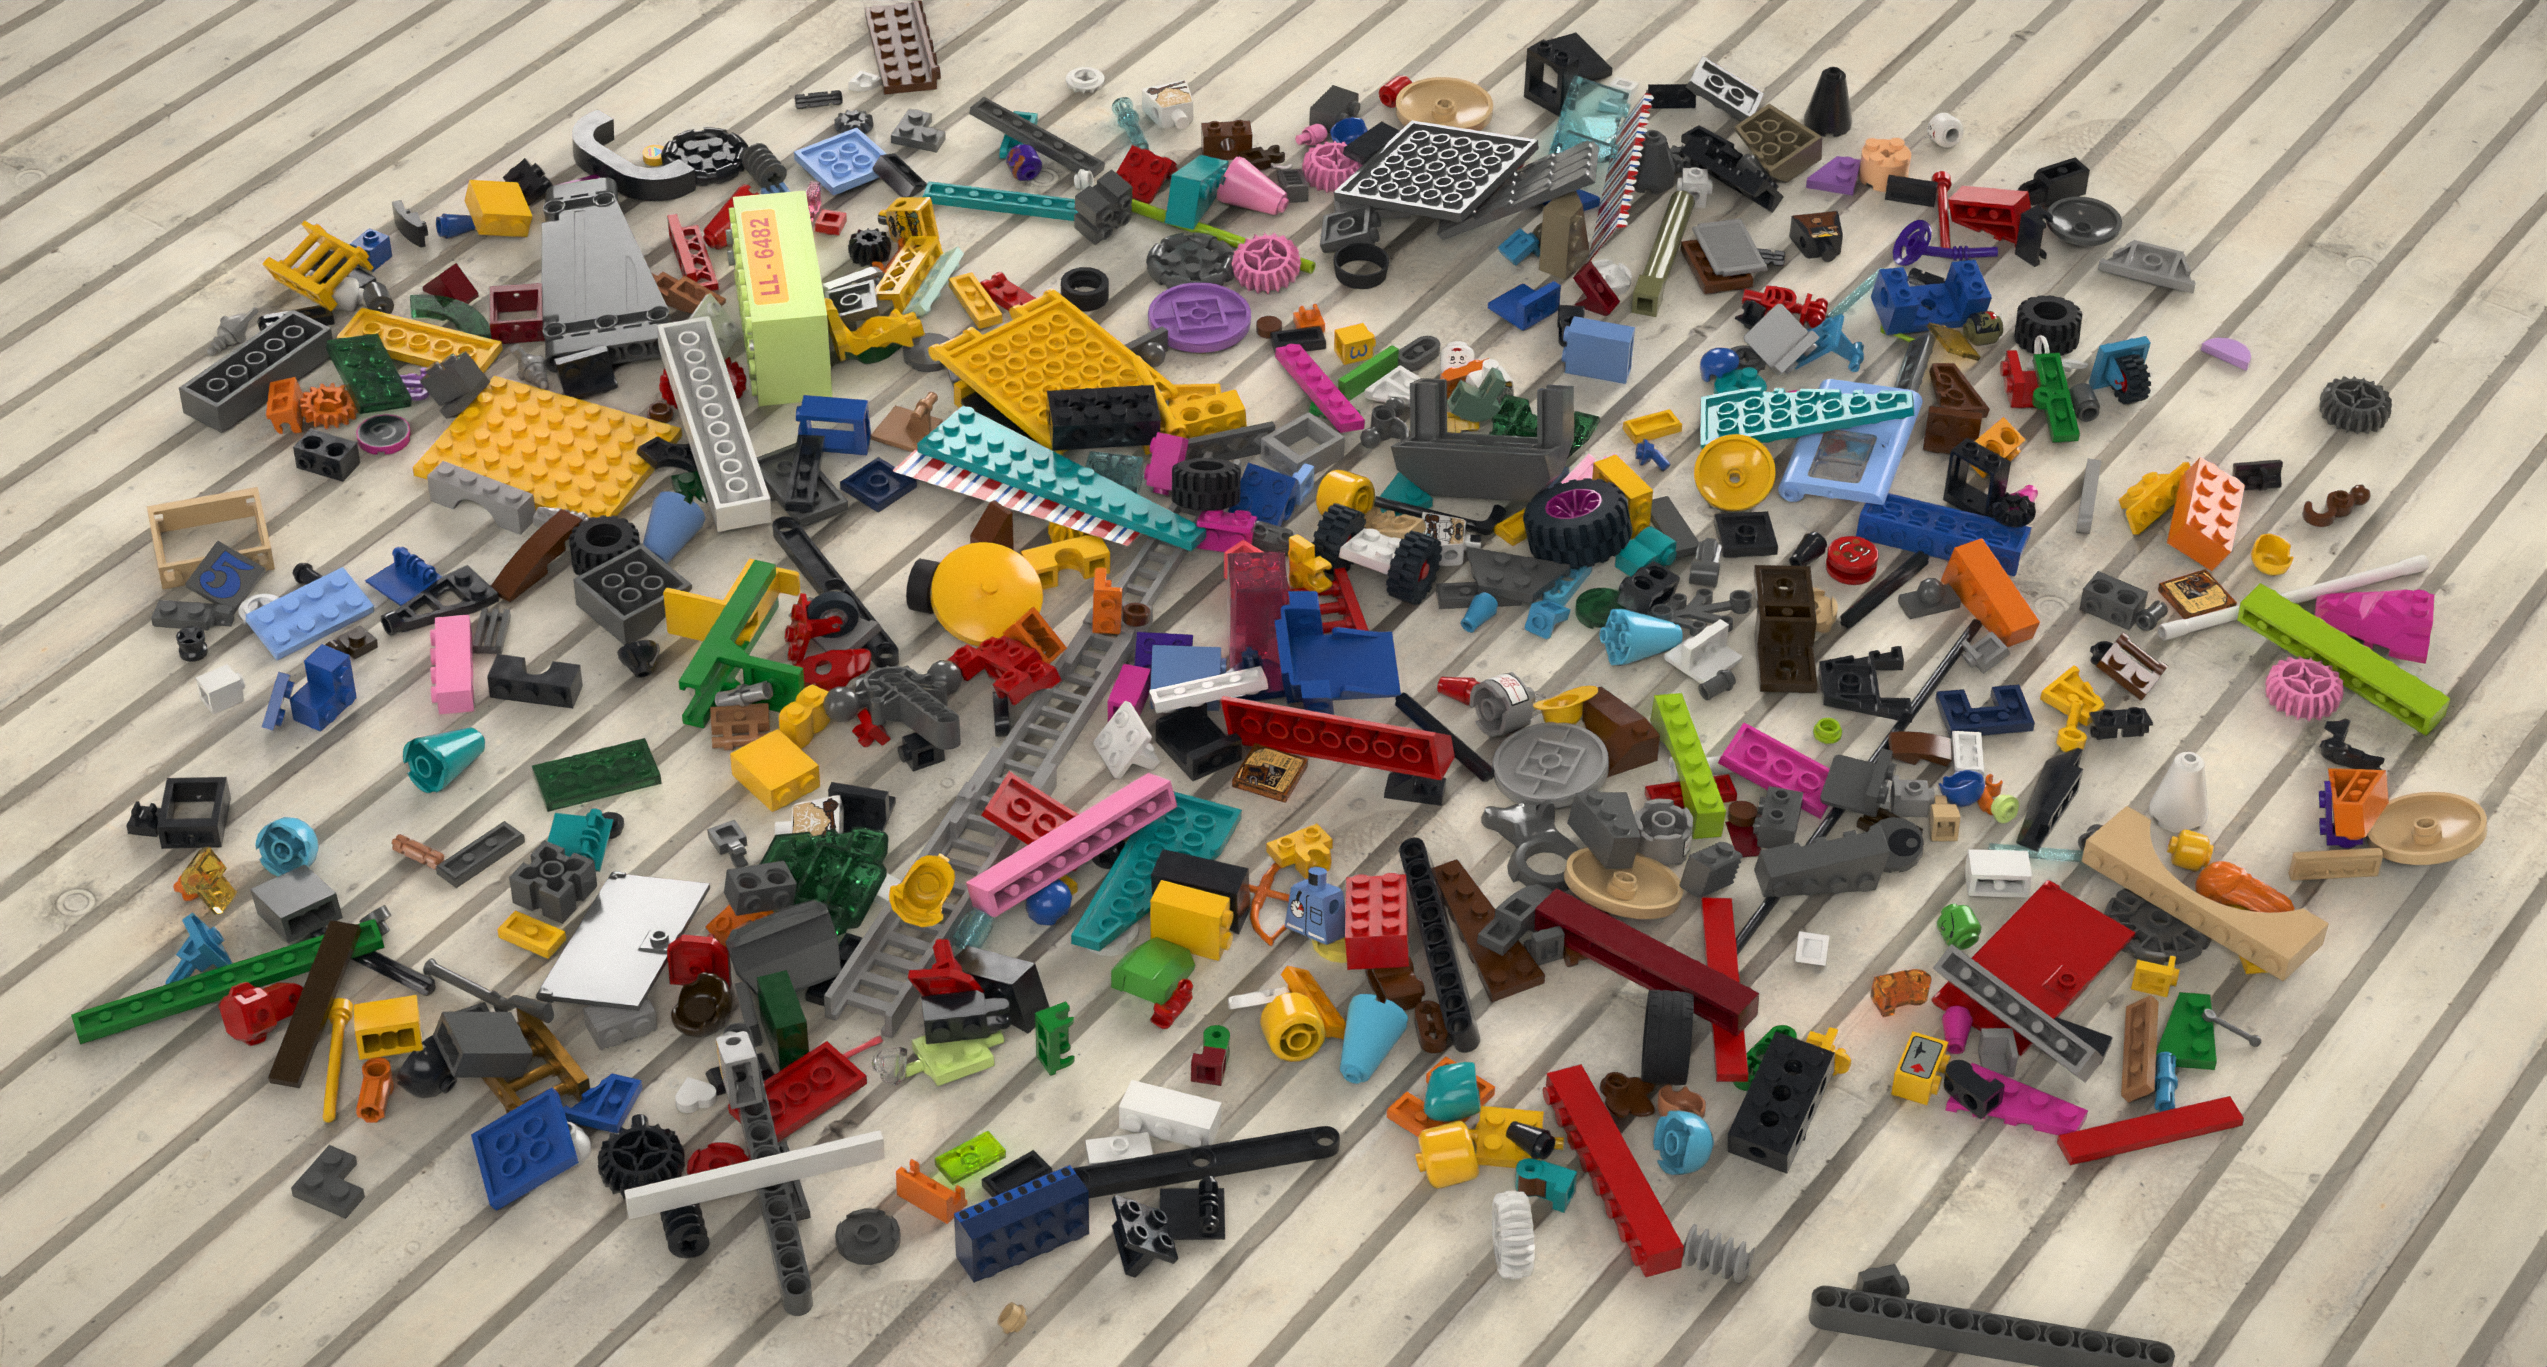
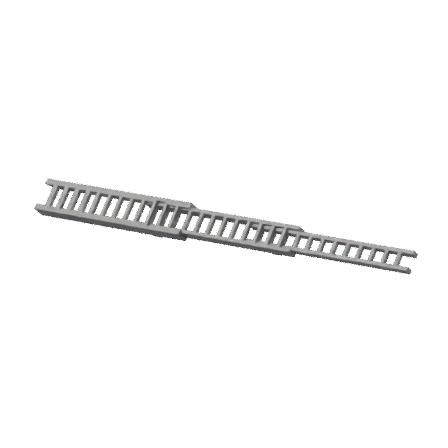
[824,451,1241,1039]

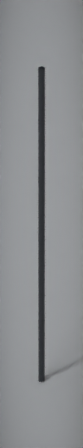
[1736,619,1982,956]

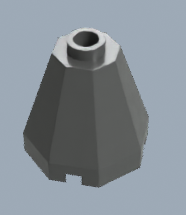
[1631,130,1675,194]

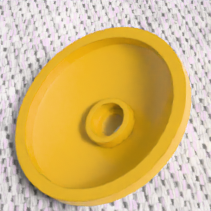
[1694,434,1775,512]

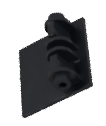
[1160,1175,1225,1240]

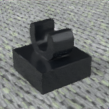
[126,801,161,837]

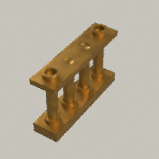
[481,1008,590,1113]

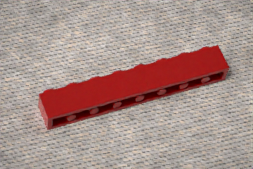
[1542,1064,1684,1277]

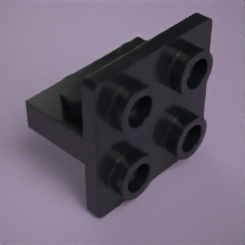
[554,345,618,400]
[828,782,896,841]
[1112,1195,1179,1278]

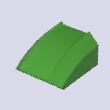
[1111,937,1196,1005]

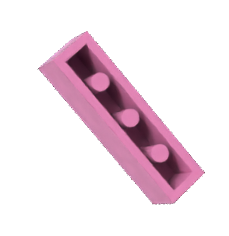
[430,615,474,714]

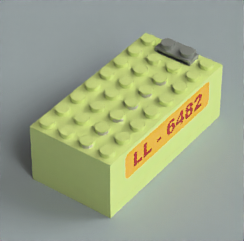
[725,191,832,406]

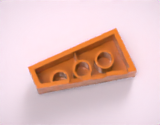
[1940,538,2040,647]

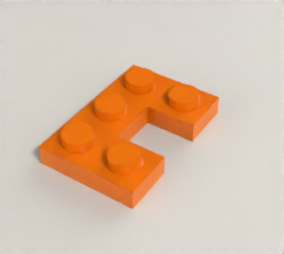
[1387,1057,1495,1137]

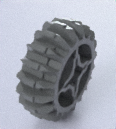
[2319,376,2392,434]

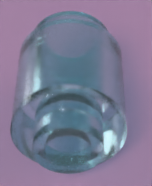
[952,907,994,951]

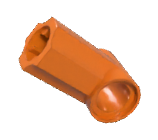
[356,1057,394,1123]

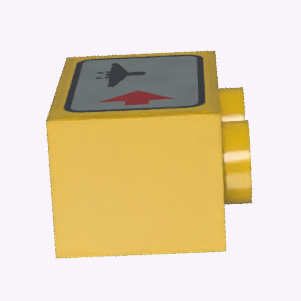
[1891,1031,1951,1105]

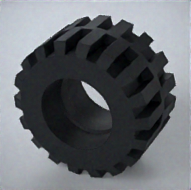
[2014,295,2083,356]
[1172,458,1241,511]
[569,515,640,576]

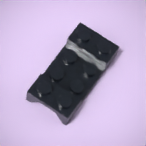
[1681,136,1784,213]

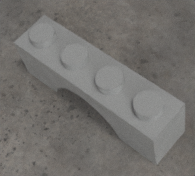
[427,461,536,535]

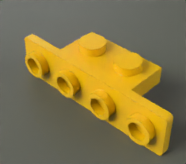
[2118,462,2191,535]

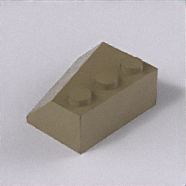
[1735,103,1822,182]
[1539,190,1590,280]

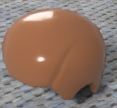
[1658,1084,1706,1119]

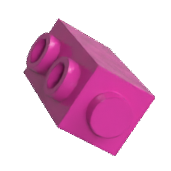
[1144,432,1189,496]
[1107,664,1151,722]

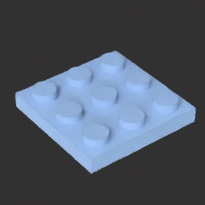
[794,128,886,196]

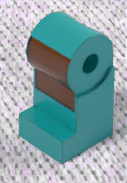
[1515,1158,1577,1213]

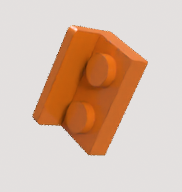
[1092,568,1122,634]

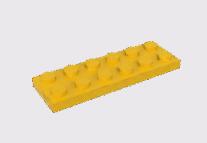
[336,307,503,373]

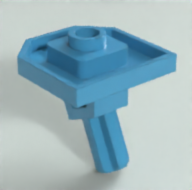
[165,913,232,984]

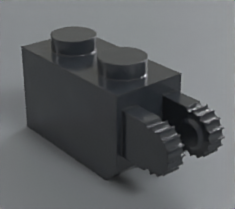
[2018,157,2090,207]
[921,990,1012,1044]

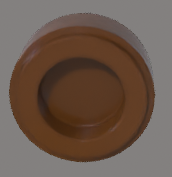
[1256,316,1282,339]
[1122,602,1150,627]
[1727,801,1758,827]

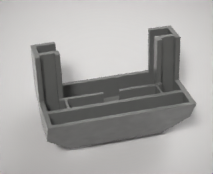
[1391,378,1574,502]

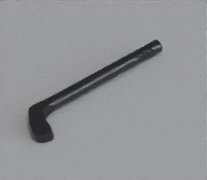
[1373,496,1506,535]

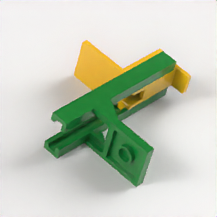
[663,558,805,729]

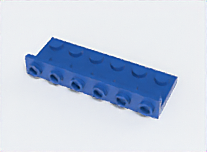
[1856,493,2032,576]

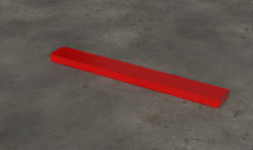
[1701,898,1748,1082]

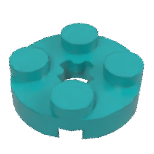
[1713,367,1767,394]

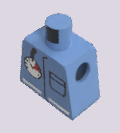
[1285,867,1345,945]

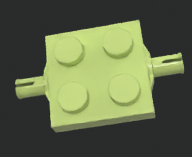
[902,1031,1004,1086]

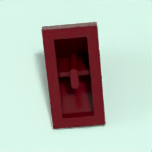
[422,263,479,309]

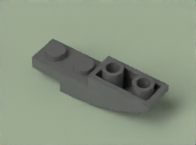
[1477,884,1554,956]

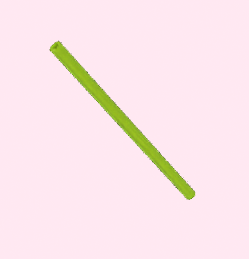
[1131,199,1316,274]

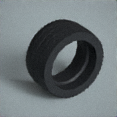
[1641,990,1694,1086]

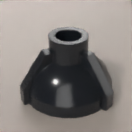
[617,640,660,678]

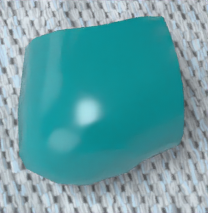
[1423,1062,1481,1122]

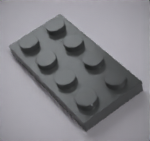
[756,443,848,527]

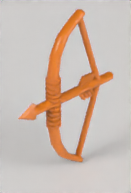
[1249,862,1309,946]

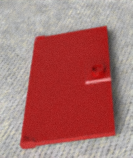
[1931,880,2136,1056]

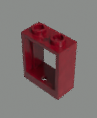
[490,283,545,344]

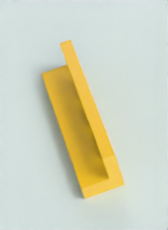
[876,236,943,315]

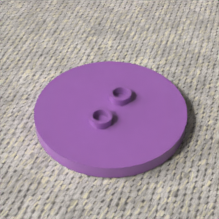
[1148,283,1251,353]

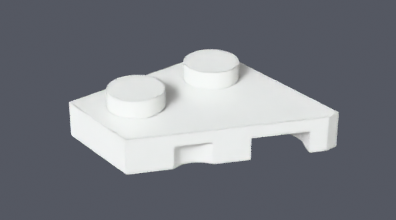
[1365,365,1420,407]

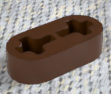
[1414,1000,1447,1054]

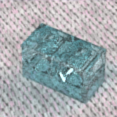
[1085,451,1143,494]

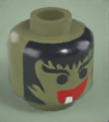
[1963,311,2003,346]

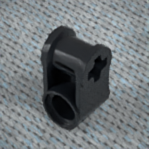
[1557,305,1585,347]

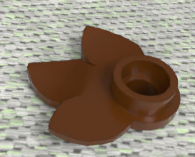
[1600,1072,1655,1118]

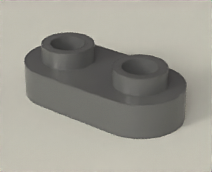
[1398,336,1440,372]

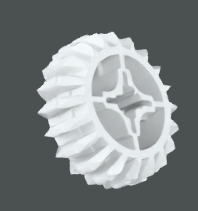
[1492,1190,1535,1280]

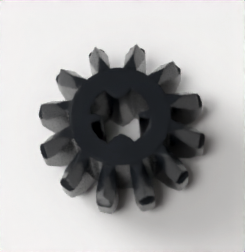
[848,228,892,267]

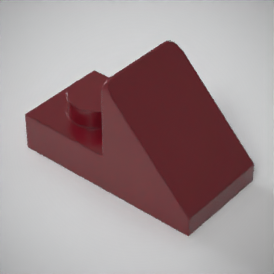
[1573,261,1620,316]

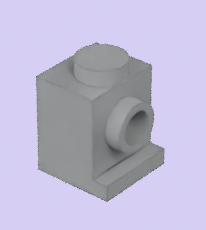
[1890,775,1935,817]

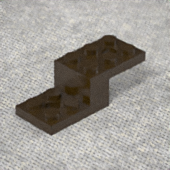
[1754,565,1818,693]

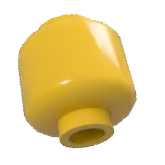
[2167,829,2214,872]

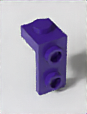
[2319,781,2363,848]

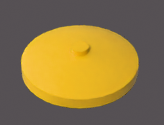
[930,542,1043,647]

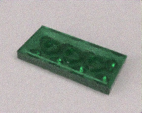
[326,333,412,414]
[532,738,662,812]

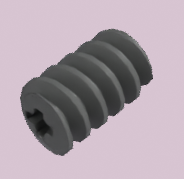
[739,143,787,191]

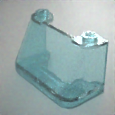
[1548,75,1631,163]

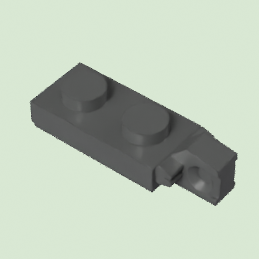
[151,600,234,631]

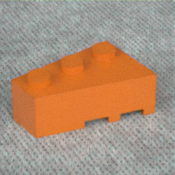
[2328,768,2389,840]

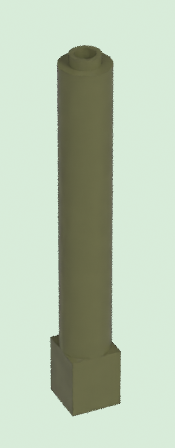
[1631,191,1695,317]

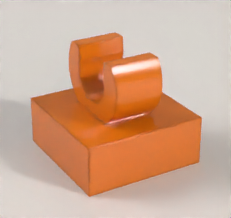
[1293,304,1325,332]

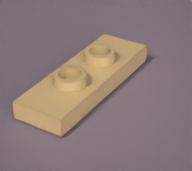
[2288,848,2383,881]

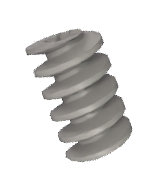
[1683,1224,1755,1284]

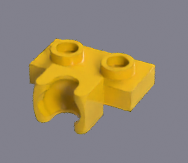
[1288,534,1332,593]
[1266,823,1333,879]

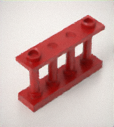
[1276,567,1369,634]

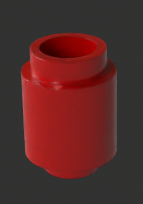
[1379,75,1412,108]

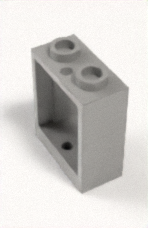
[1261,412,1345,477]

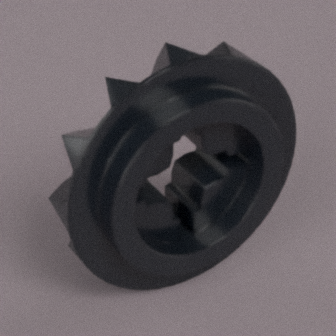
[1992,492,2036,527]

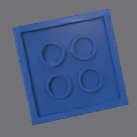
[471,1087,579,1211]

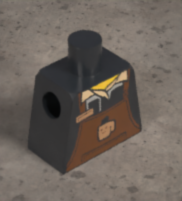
[1789,211,1843,262]

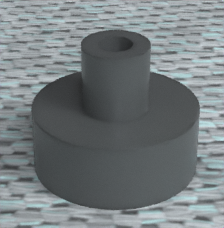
[359,905,392,936]

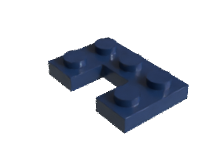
[1935,684,2035,738]

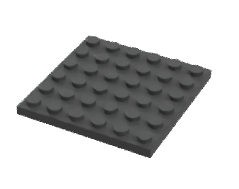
[1333,120,1539,223]

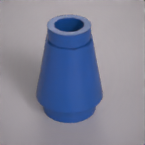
[436,213,475,239]

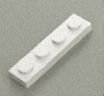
[1149,666,1268,713]

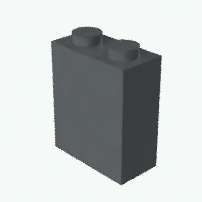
[250,864,343,943]
[433,1012,533,1078]

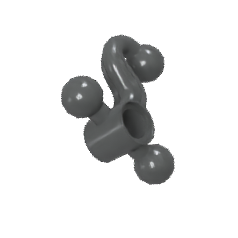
[1360,397,1410,449]

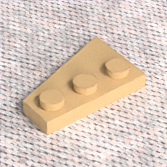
[1364,507,1426,539]

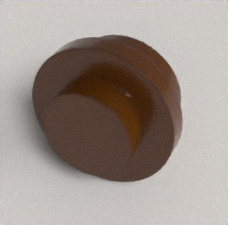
[647,401,674,424]

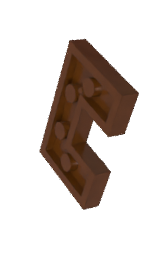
[1680,239,1754,294]

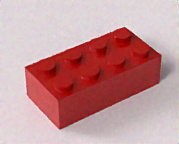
[1345,873,1409,970]

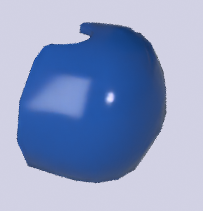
[1330,117,1368,145]
[1700,348,1740,382]
[1938,770,1985,807]
[1026,879,1072,926]

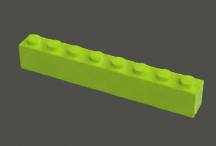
[2237,583,2450,736]

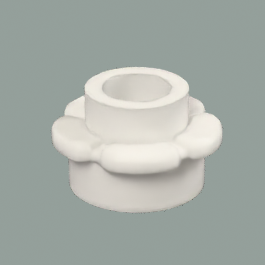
[1074,169,1094,191]

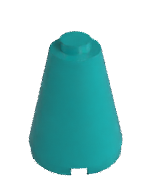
[403,727,485,793]

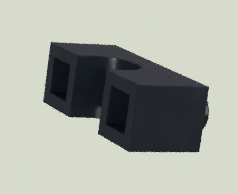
[487,654,583,709]

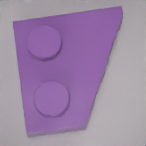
[1806,156,1861,195]

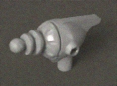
[207,307,259,356]
[510,344,549,390]

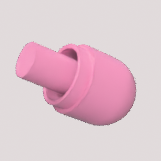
[1295,124,1327,146]

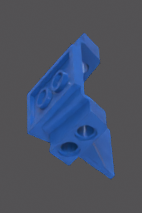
[1274,591,1401,715]

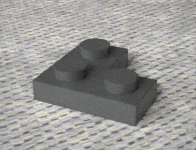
[891,109,946,153]
[291,1145,365,1219]

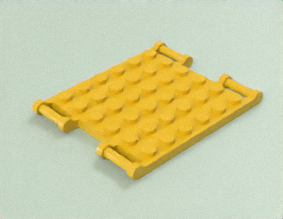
[928,288,1179,456]

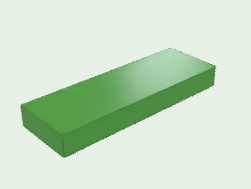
[1338,345,1399,401]

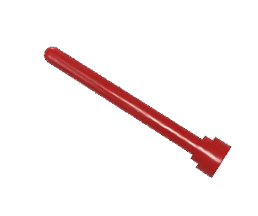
[1931,171,1952,248]

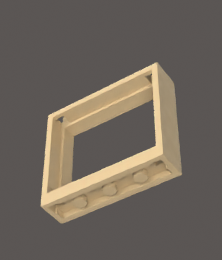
[147,487,275,590]

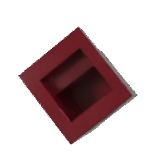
[1191,1025,1230,1086]

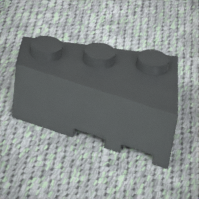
[1567,790,1641,869]

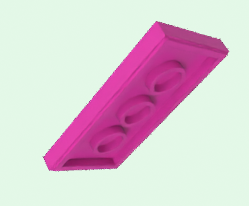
[1718,722,1830,819]

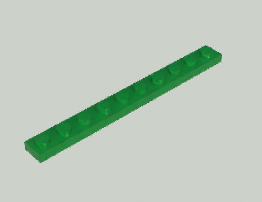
[71,919,385,1045]

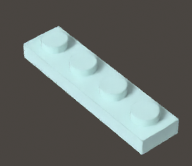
[902,247,964,318]

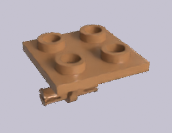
[870,392,943,452]

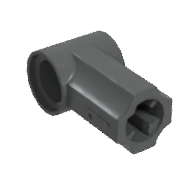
[1689,538,1722,587]

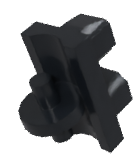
[2232,459,2283,491]

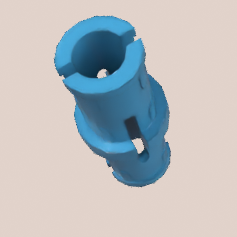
[2155,1052,2178,1112]

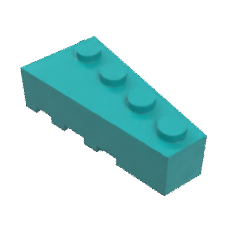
[1165,155,1229,229]

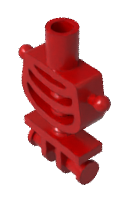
[1742,285,1828,328]

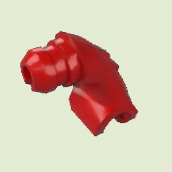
[1150,979,1193,1029]

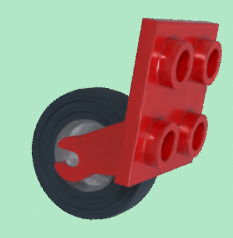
[784,591,859,665]

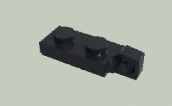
[1681,125,1743,169]

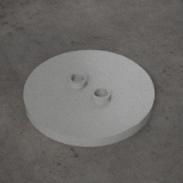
[1492,722,1609,808]

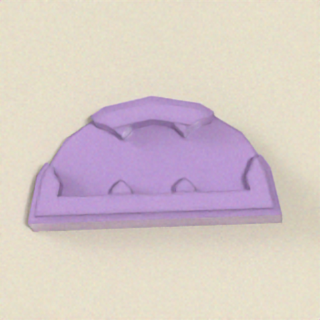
[2201,338,2251,371]

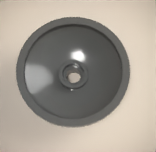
[2046,197,2122,246]

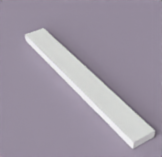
[624,1130,885,1219]

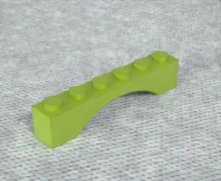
[1650,693,1726,839]

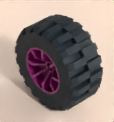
[1523,478,1632,570]

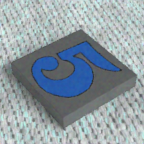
[185,541,266,615]

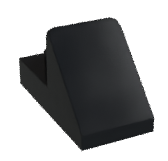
[1384,772,1446,806]

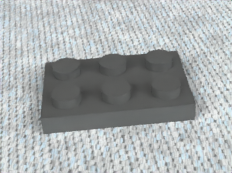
[1686,56,1764,122]

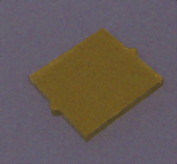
[1927,322,1981,361]

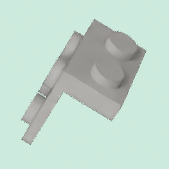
[1744,304,1820,376]

